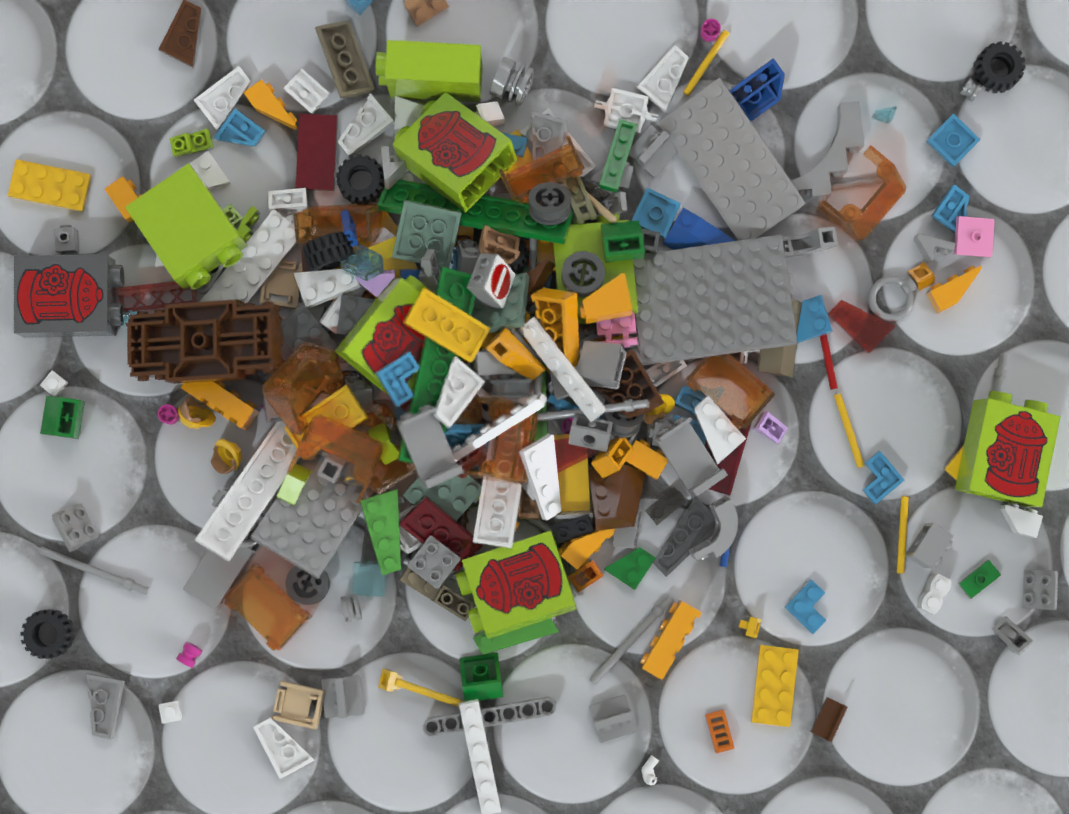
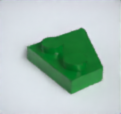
[604,547,656,590]

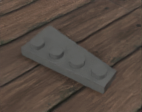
[653,497,715,577]

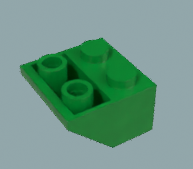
[600,220,645,263]
[40,396,85,440]

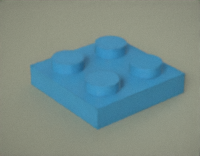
[926,113,981,167]
[631,188,681,239]

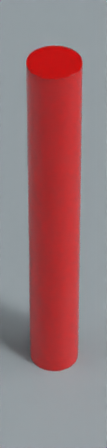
[819,334,838,390]

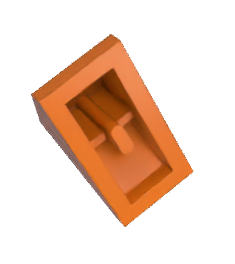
[568,560,604,593]

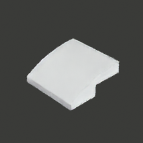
[268,188,310,230]

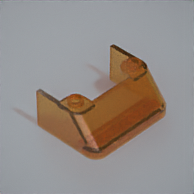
[499,136,585,203]
[817,145,906,241]
[294,204,382,244]
[464,397,538,484]
[287,415,383,504]

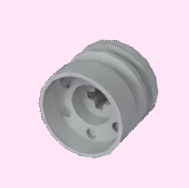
[490,57,534,106]

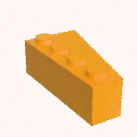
[531,288,580,368]
[180,381,260,431]
[640,600,702,680]

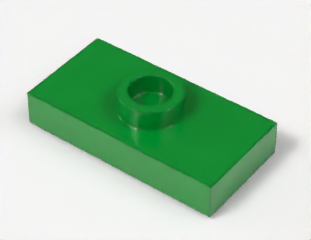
[958,560,1001,599]

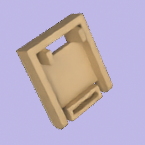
[259,260,302,309]
[272,681,326,730]

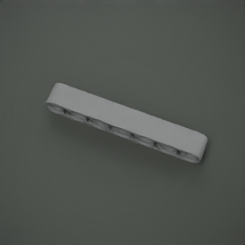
[423,697,556,736]

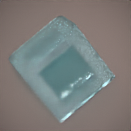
[871,106,897,124]

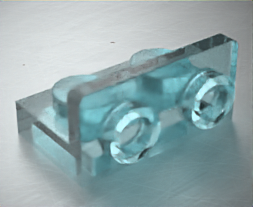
[340,244,384,281]

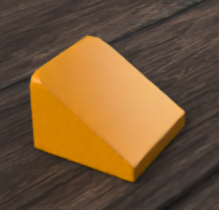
[908,262,935,291]

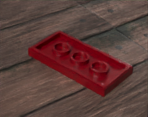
[296,114,338,191]
[704,414,752,496]
[399,495,483,572]

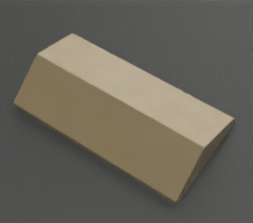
[315,20,375,98]
[757,299,802,378]

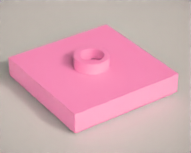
[954,216,995,257]

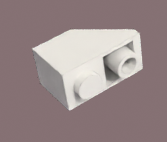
[474,101,505,127]
[1000,502,1043,538]

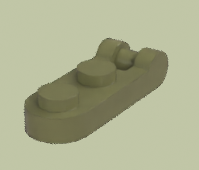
[562,172,597,225]

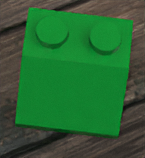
[460,653,503,702]

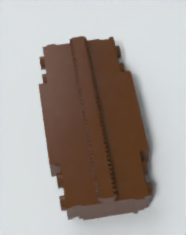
[126,299,284,384]

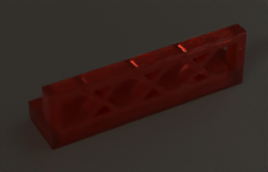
[115,281,197,313]

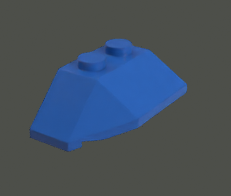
[729,58,785,121]

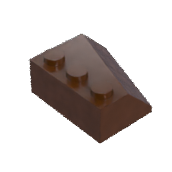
[591,349,664,418]
[588,465,646,531]

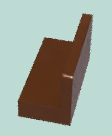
[810,697,848,742]

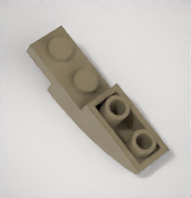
[399,566,476,621]

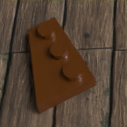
[158,0,201,68]

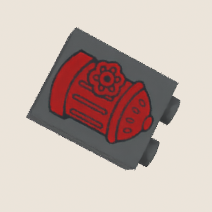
[14,254,125,338]

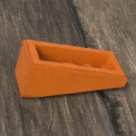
[705,709,735,753]

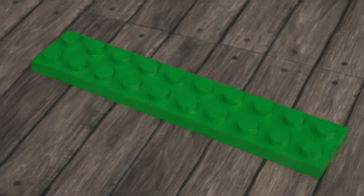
[377,179,573,244]
[398,267,475,463]

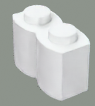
[917,574,951,615]

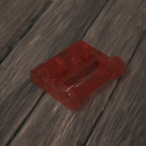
[457,443,487,478]

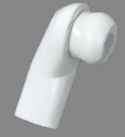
[641,755,659,785]

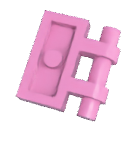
[596,313,638,348]

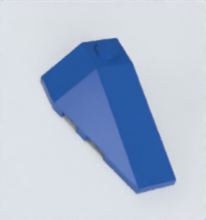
[663,208,736,250]

